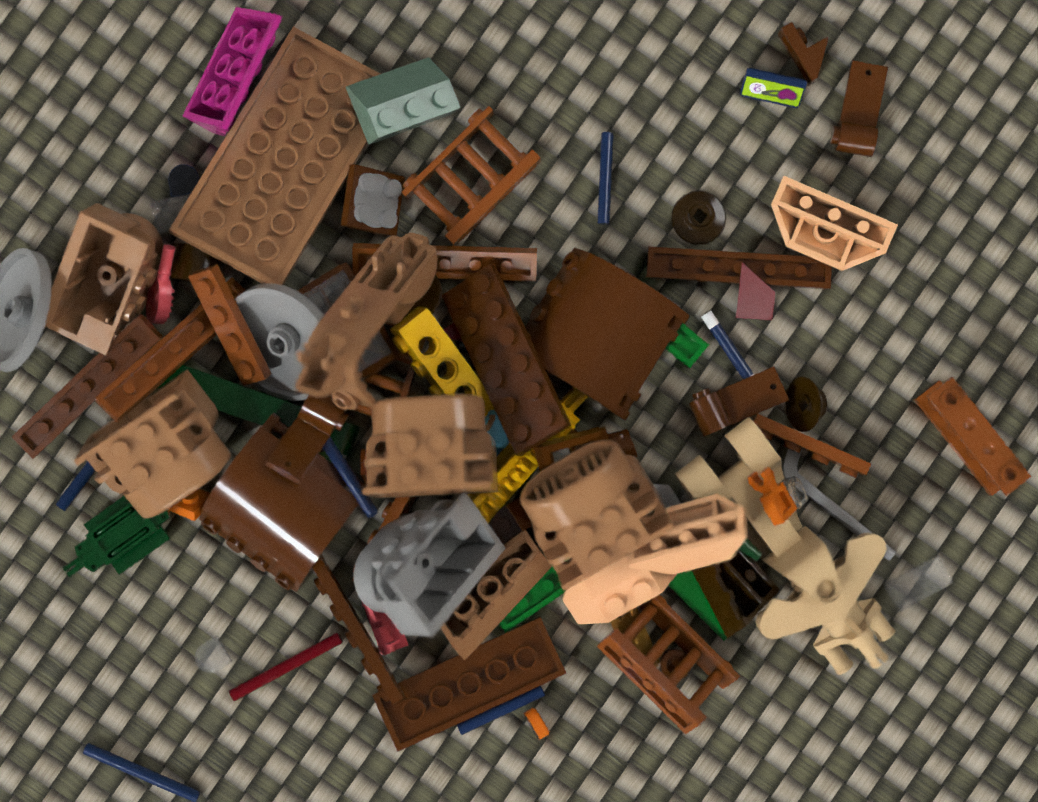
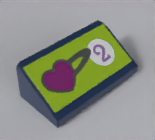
[740,68,807,108]

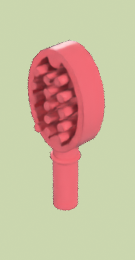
[146,244,175,324]

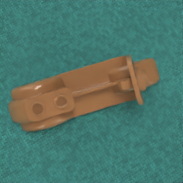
[295,233,438,410]

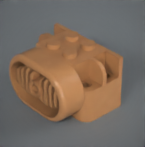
[44,203,164,355]
[74,369,231,519]
[363,394,498,499]
[520,440,674,591]

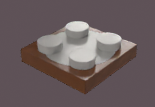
[341,164,405,237]

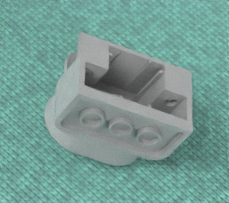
[354,493,506,637]

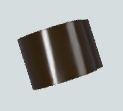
[170,243,225,283]

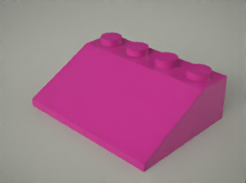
[183,7,282,136]

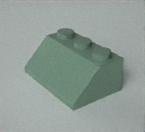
[346,57,461,145]

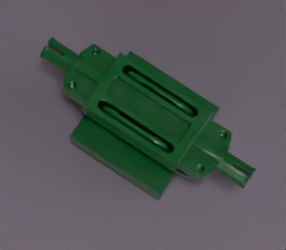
[63,496,172,578]

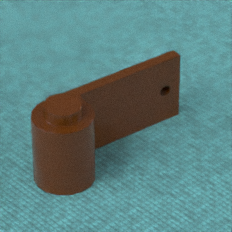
[830,60,888,157]
[689,366,790,437]
[266,395,349,484]

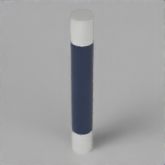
[701,311,754,379]

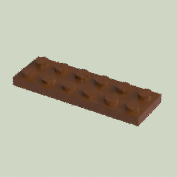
[442,264,572,456]
[372,616,567,752]

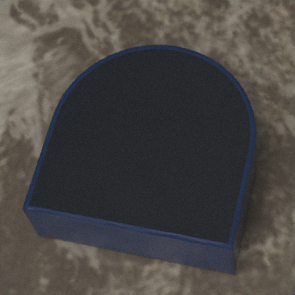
[168,164,200,199]

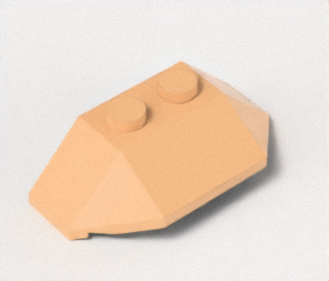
[771,176,898,271]
[628,494,747,574]
[562,555,678,624]

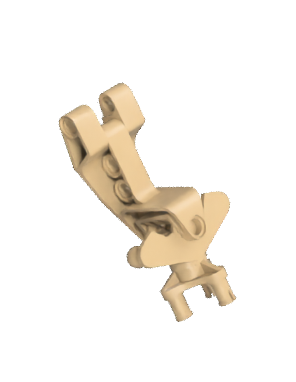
[674,417,896,675]

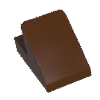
[778,22,829,86]
[488,497,532,544]

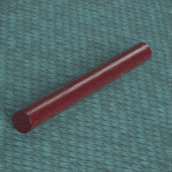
[229,632,343,702]

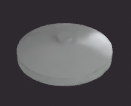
[0,248,51,372]
[235,283,324,401]

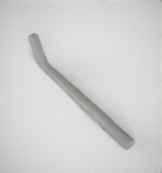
[783,449,896,561]

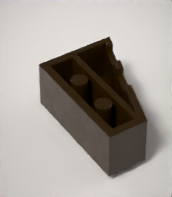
[692,550,780,639]

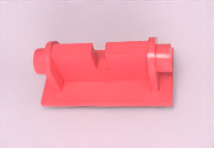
[361,602,409,655]

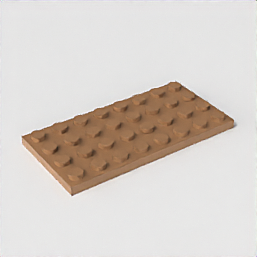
[169,26,380,285]

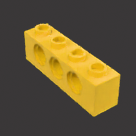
[390,307,494,417]

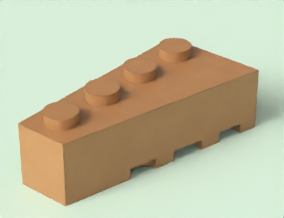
[441,530,551,661]

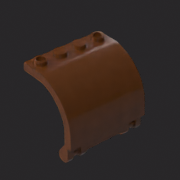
[525,247,690,421]
[199,413,367,593]

